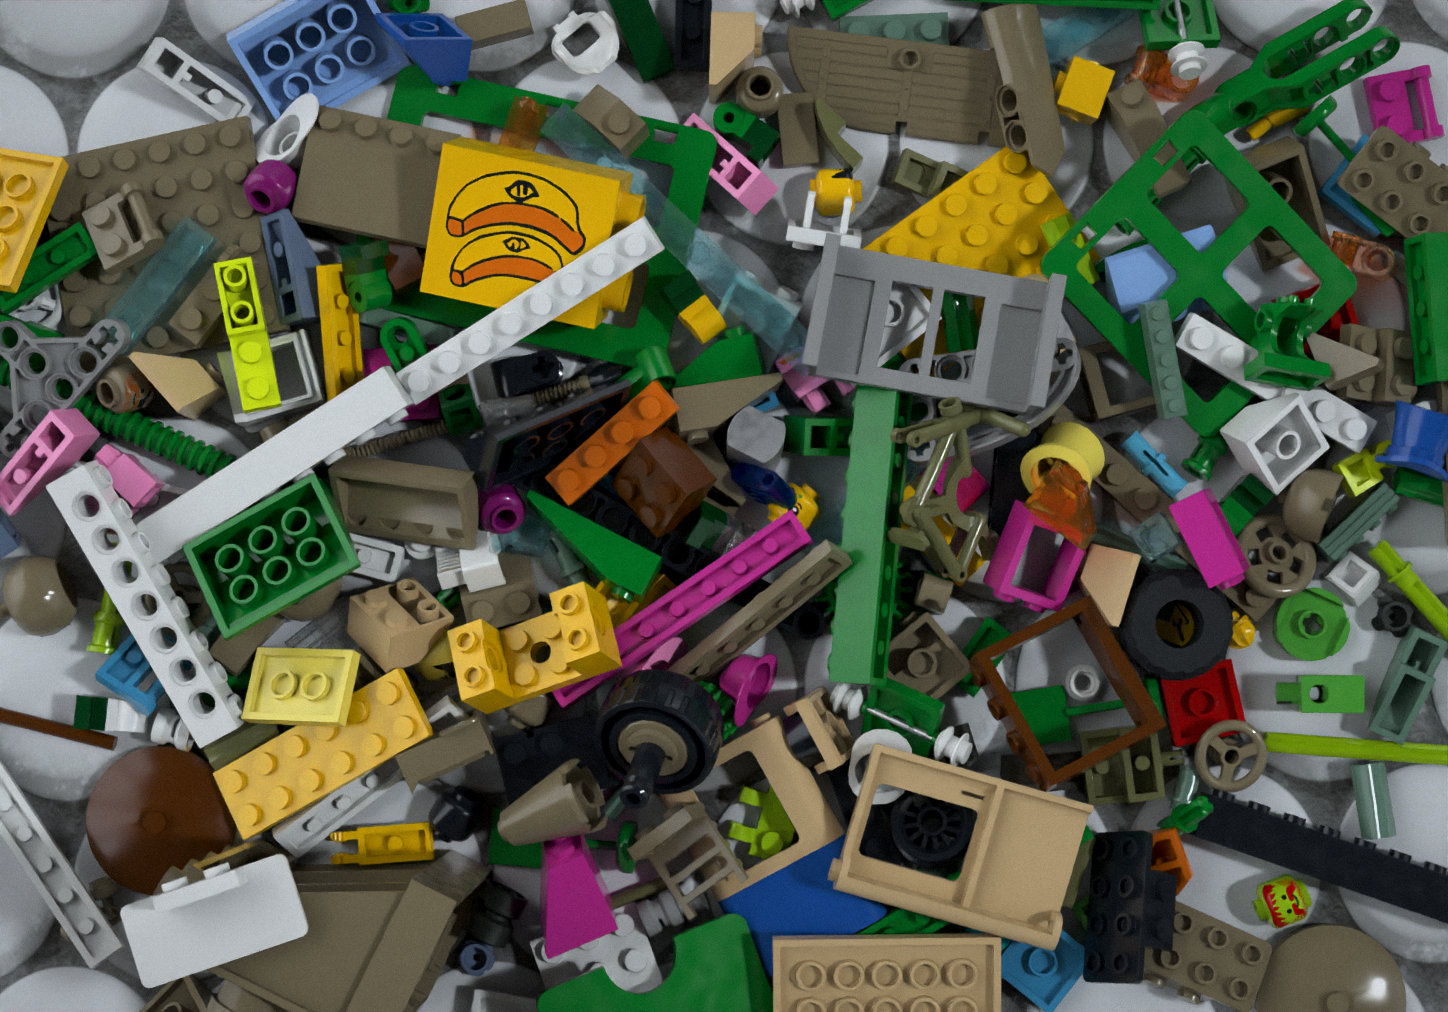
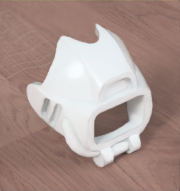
[551,10,619,75]

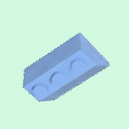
[1105,224,1227,324]

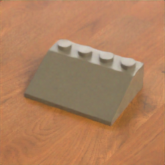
[292,105,461,249]

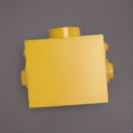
[1053,56,1115,126]

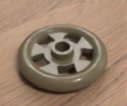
[1236,513,1316,598]

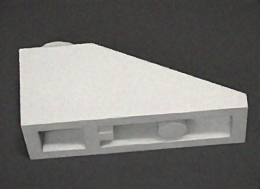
[136,37,256,122]

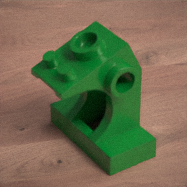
[1243,295,1331,391]

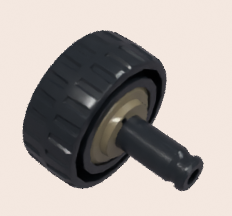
[593,669,725,809]

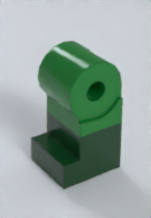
[713,102,780,170]
[339,240,392,313]
[1218,473,1275,537]

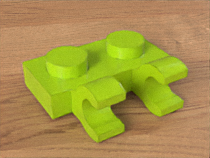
[727,784,795,859]

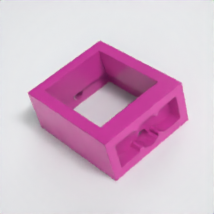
[1168,487,1250,591]
[982,500,1093,613]

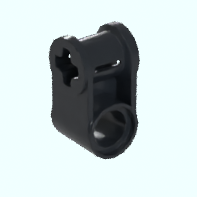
[490,351,564,401]

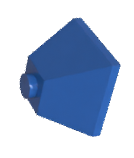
[375,13,473,86]

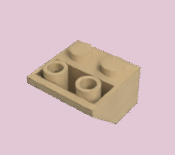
[347,577,454,673]

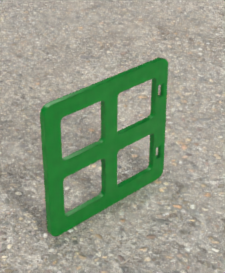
[1040,110,1357,437]

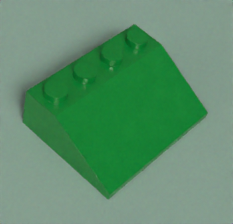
[182,473,361,641]

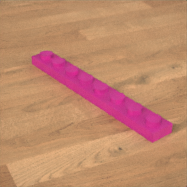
[552,510,814,710]

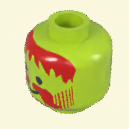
[1252,874,1312,929]

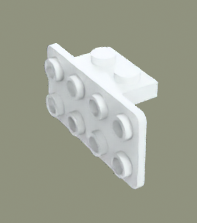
[120,854,309,988]

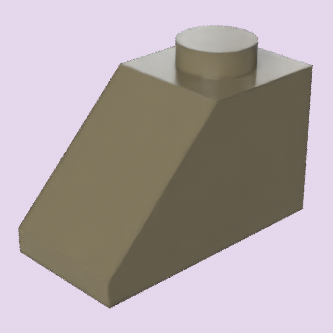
[572,84,650,160]

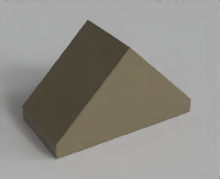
[1307,332,1385,391]

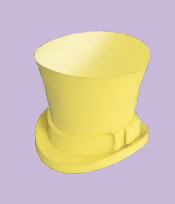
[1020,422,1105,513]

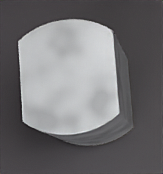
[726,405,786,481]

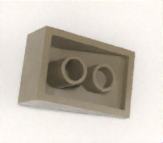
[1224,136,1331,272]

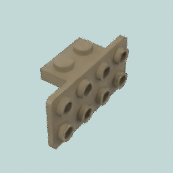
[1337,126,1448,239]
[1142,901,1272,1012]

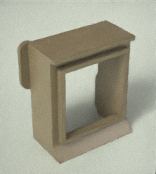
[395,708,495,795]

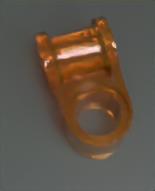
[1124,45,1200,103]
[1331,231,1399,281]

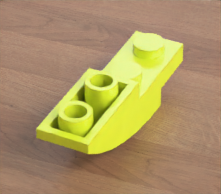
[213,256,282,414]

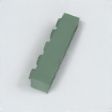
[1138,299,1188,419]

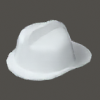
[256,93,319,169]
[848,729,912,804]

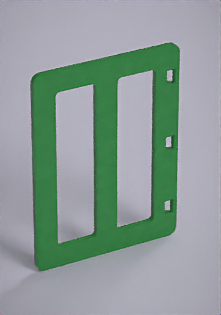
[355,65,717,368]

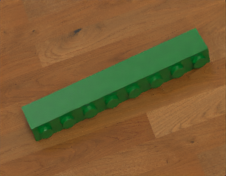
[827,385,913,687]

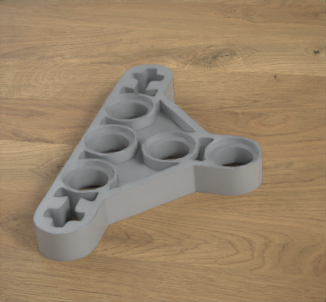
[0,318,131,458]

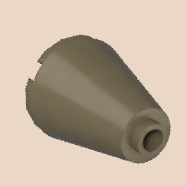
[497,758,608,846]

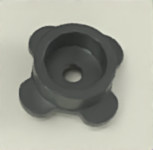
[1371,596,1413,637]

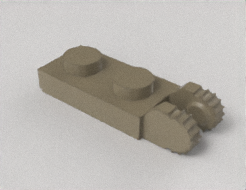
[168,244,259,347]

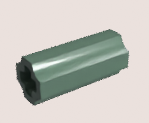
[1350,761,1396,840]

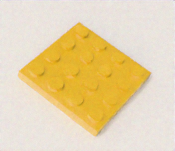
[0,148,69,293]

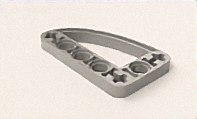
[898,338,1081,466]

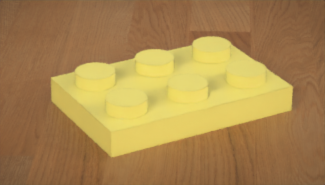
[241,647,361,727]

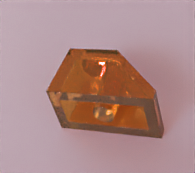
[1023,459,1097,551]

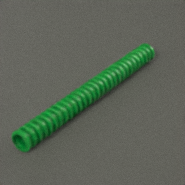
[0,355,289,502]

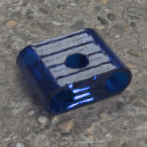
[731,462,797,509]

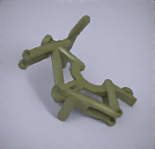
[887,397,1031,583]

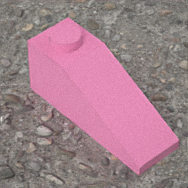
[670,113,779,216]
[0,408,100,516]

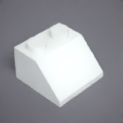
[1219,392,1330,495]

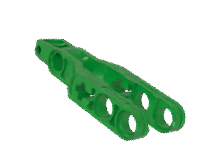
[1188,0,1400,135]

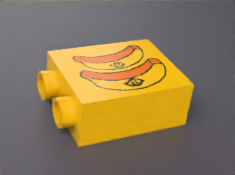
[420,136,646,329]

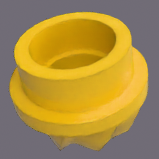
[1229,611,1255,649]

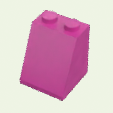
[539,835,618,959]

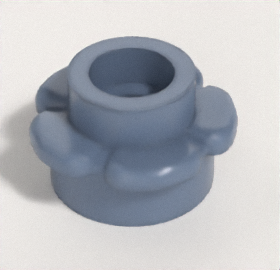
[458,939,495,976]

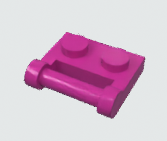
[1363,65,1445,144]

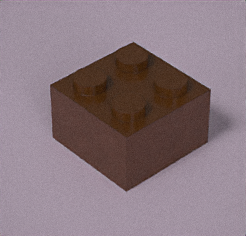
[611,425,717,539]

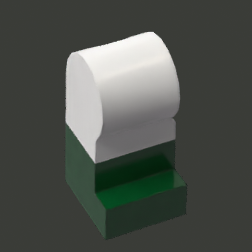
[73,694,149,733]

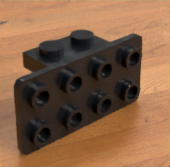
[1083,830,1177,984]

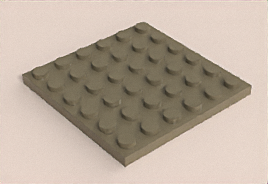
[47,116,291,372]

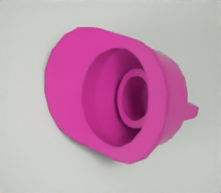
[720,654,778,727]

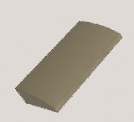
[328,455,478,550]

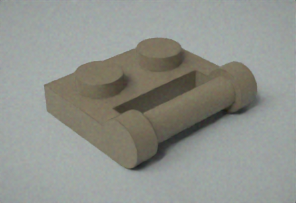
[82,181,166,276]

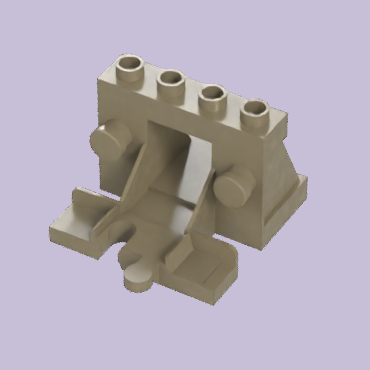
[153,838,492,1012]

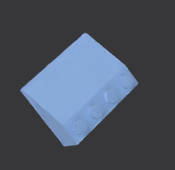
[226,0,411,121]

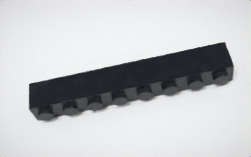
[1187,789,1448,924]

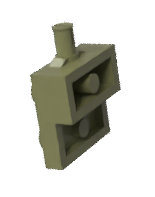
[1077,725,1185,806]

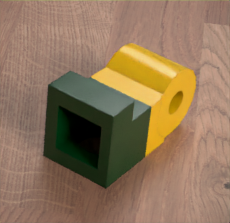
[660,269,727,345]

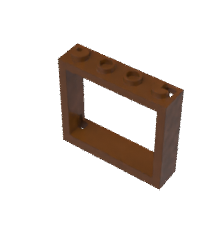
[968,595,1167,792]

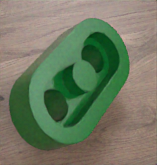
[380,317,430,372]

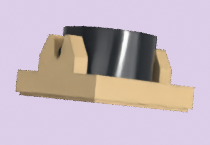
[783,686,855,774]

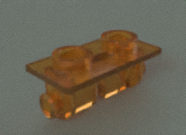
[498,96,550,152]

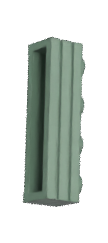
[1313,483,1401,563]

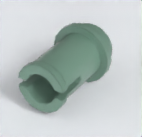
[1168,765,1200,809]

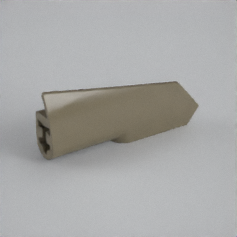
[981,4,1065,178]

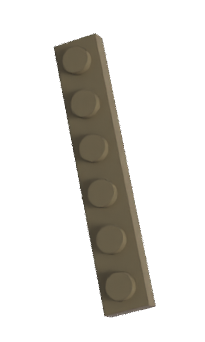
[668,539,853,683]

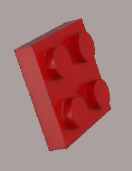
[1157,659,1246,747]

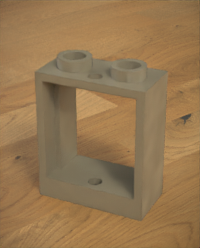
[1078,341,1186,423]

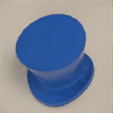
[1374,400,1448,483]

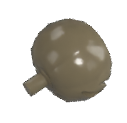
[0,555,79,637]

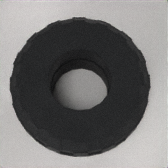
[1117,569,1233,681]

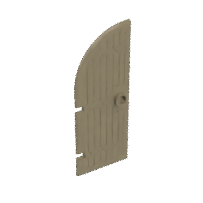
[787,26,1006,148]

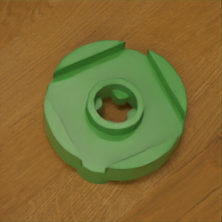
[1272,587,1350,661]

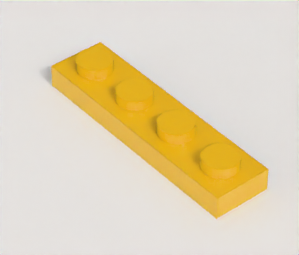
[316,263,364,402]

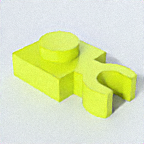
[1331,440,1395,498]

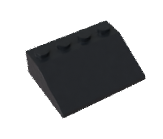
[463,379,632,494]

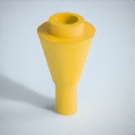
[1245,107,1309,141]

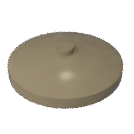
[1254,923,1406,1012]

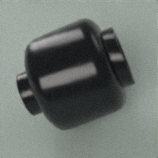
[428,785,484,843]

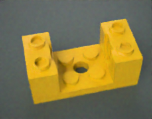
[447,581,622,714]

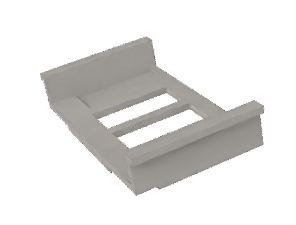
[802,233,1067,416]

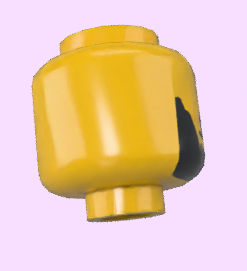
[810,168,862,216]

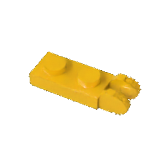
[329,821,436,865]

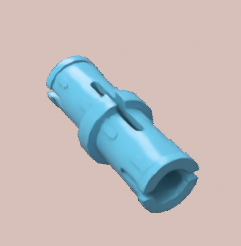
[1120,430,1188,498]

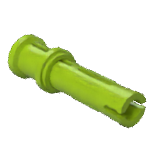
[86,542,133,655]

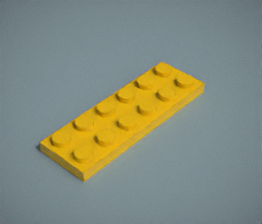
[212,668,435,840]

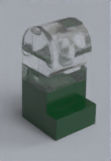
[686,500,757,555]

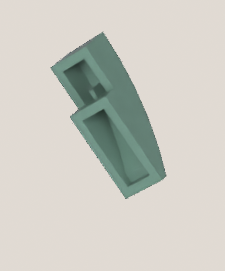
[1367,623,1448,745]

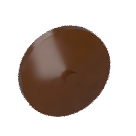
[86,746,237,895]

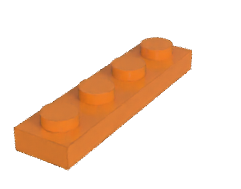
[545,380,681,506]

